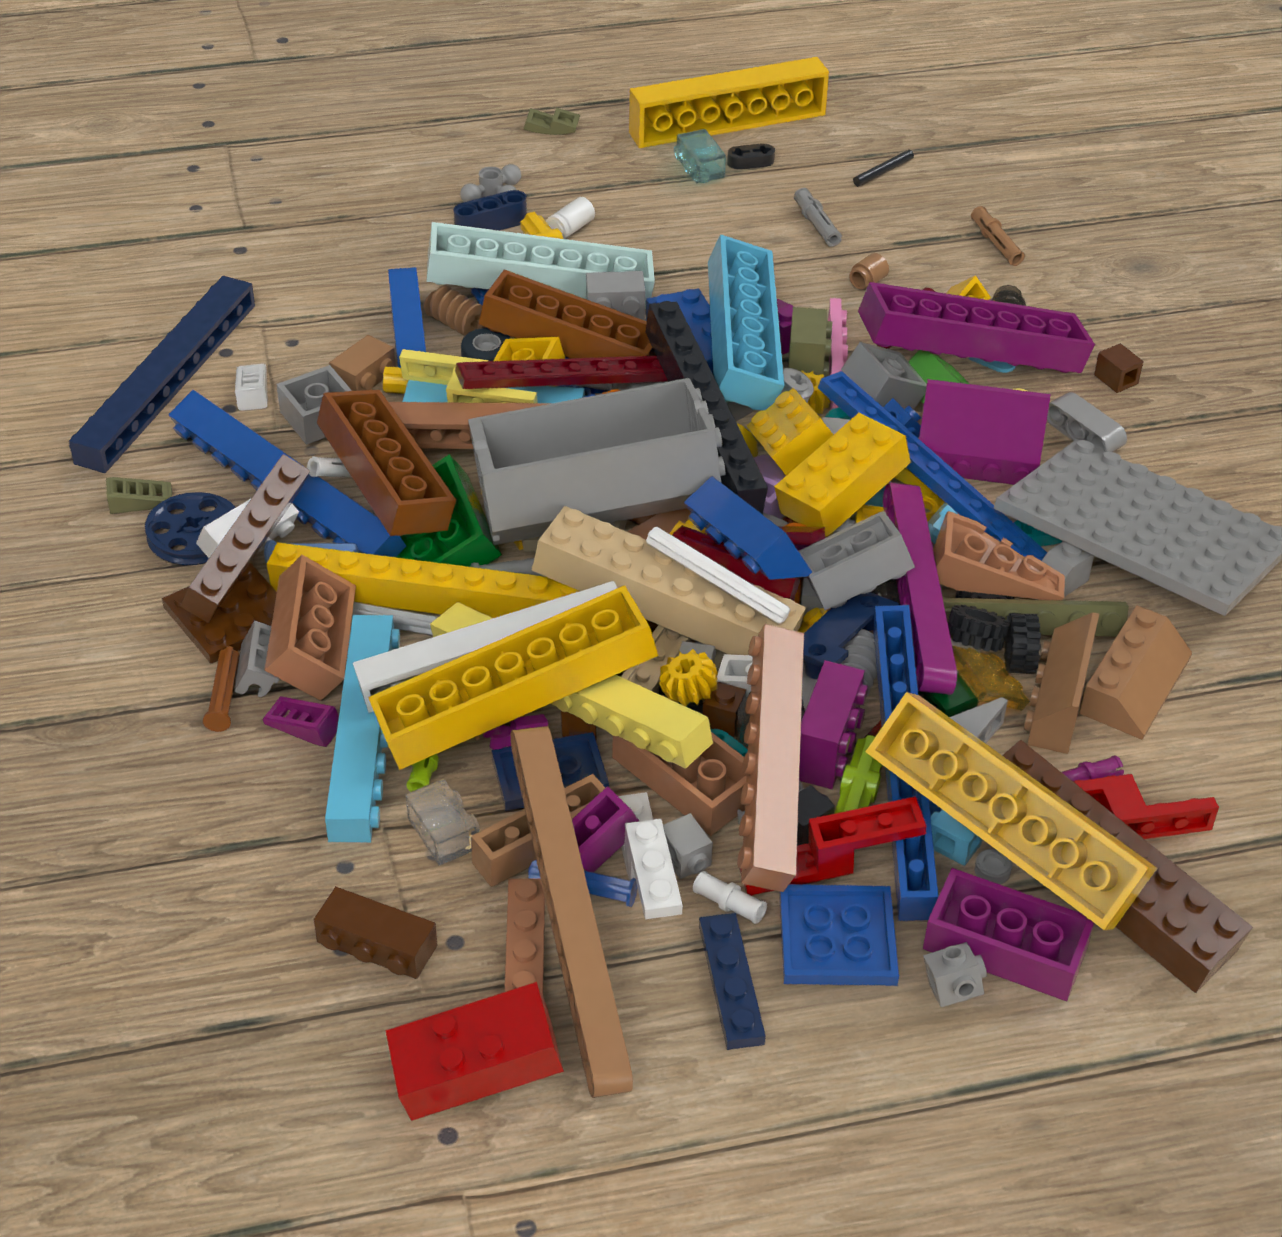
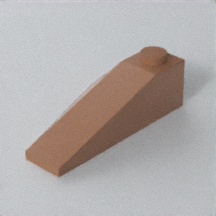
[933,511,1065,600]

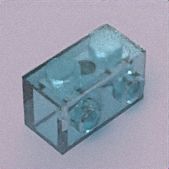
[674,129,726,184]

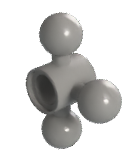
[460,164,521,202]

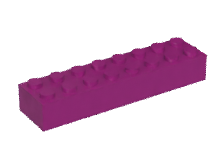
[858,282,1095,373]

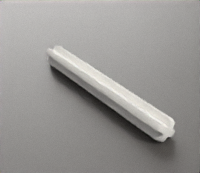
[646,527,790,624]

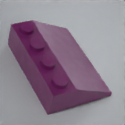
[919,379,1051,485]

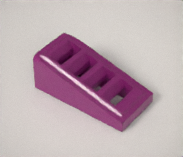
[262,696,339,747]

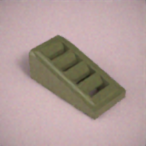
[106,477,172,514]

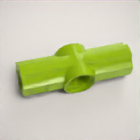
[834,735,883,814]

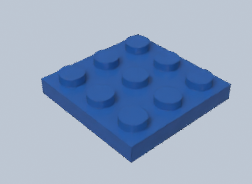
[779,884,899,986]

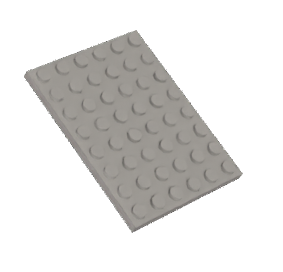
[994,439,1282,616]

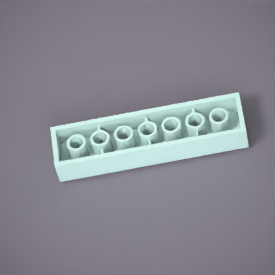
[426,222,655,309]

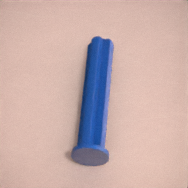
[528,860,638,907]

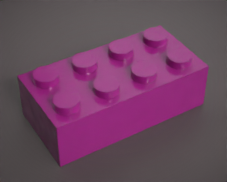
[923,868,1094,1001]

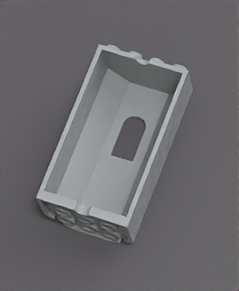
[468,378,725,545]

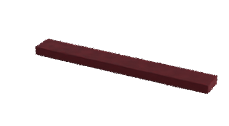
[455,356,668,389]

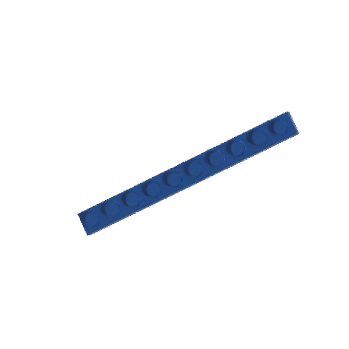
[818,371,1048,561]

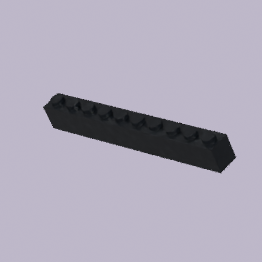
[645,301,768,515]

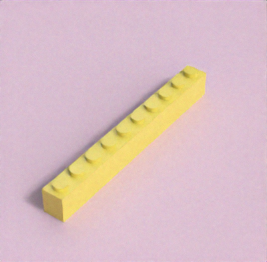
[430,602,713,769]

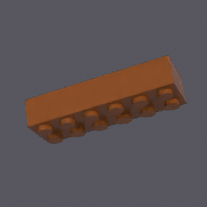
[479,270,656,359]
[317,389,456,536]

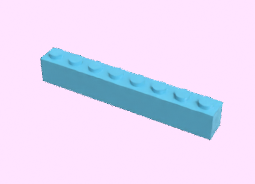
[325,615,400,843]

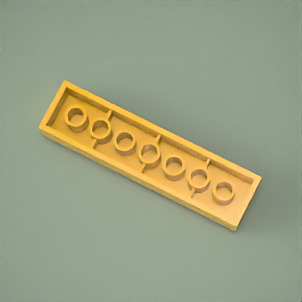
[629,57,829,148]
[368,585,659,770]
[865,692,1157,930]

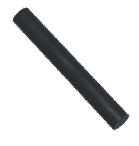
[853,149,914,187]

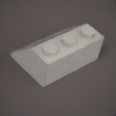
[799,511,915,610]

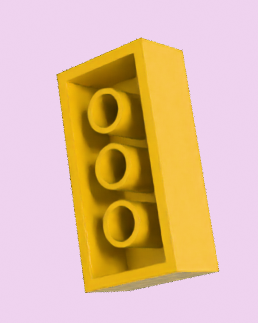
[774,413,911,537]

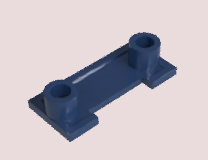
[803,592,899,680]

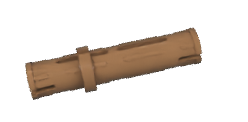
[971,206,1025,266]

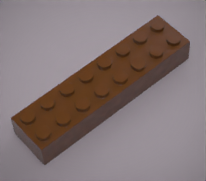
[1002,740,1253,993]

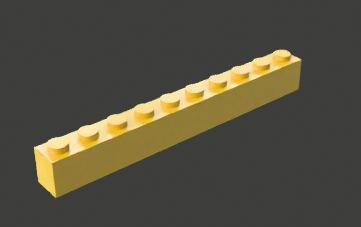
[267,542,579,618]

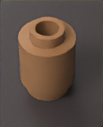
[849,253,889,289]

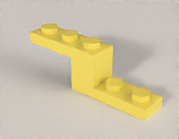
[399,349,538,403]

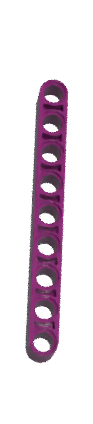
[883,482,957,695]

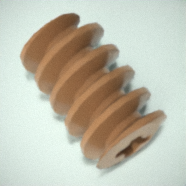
[424,285,483,336]

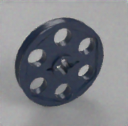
[145,492,236,565]

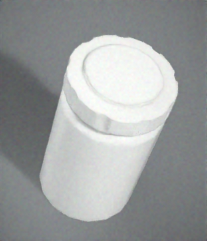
[546,197,595,239]

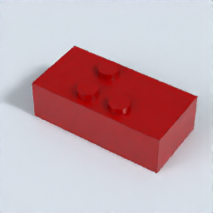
[385,982,564,1121]

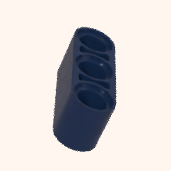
[453,190,527,231]

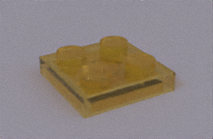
[952,646,1030,711]

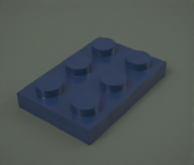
[491,732,609,811]

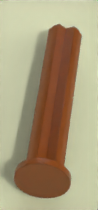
[203,646,240,732]

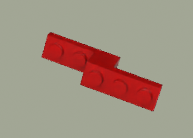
[1073,774,1219,839]
[739,796,926,896]

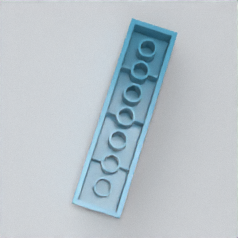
[708,234,784,410]

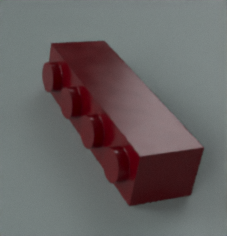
[672,525,801,601]

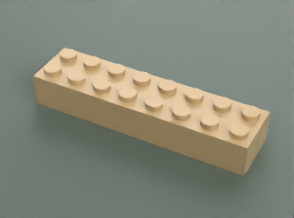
[532,506,806,655]

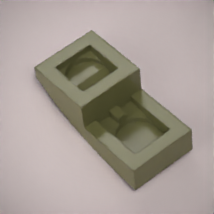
[523,107,580,135]

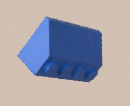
[684,476,812,580]

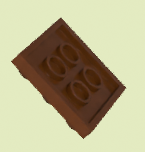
[162,563,277,664]

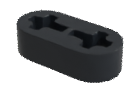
[727,143,775,169]

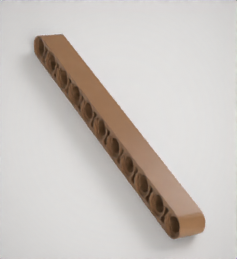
[511,726,633,1098]

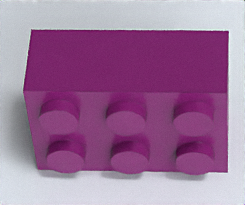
[799,660,869,790]

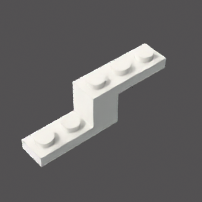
[618,792,683,919]

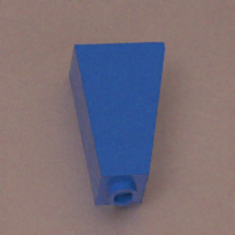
[388,267,426,368]

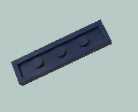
[699,913,766,1050]

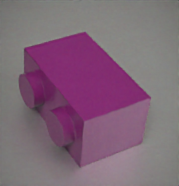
[572,786,639,872]

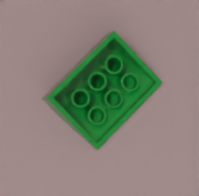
[396,454,502,567]

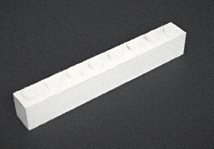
[353,581,617,713]

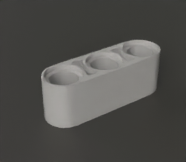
[1047,392,1127,452]

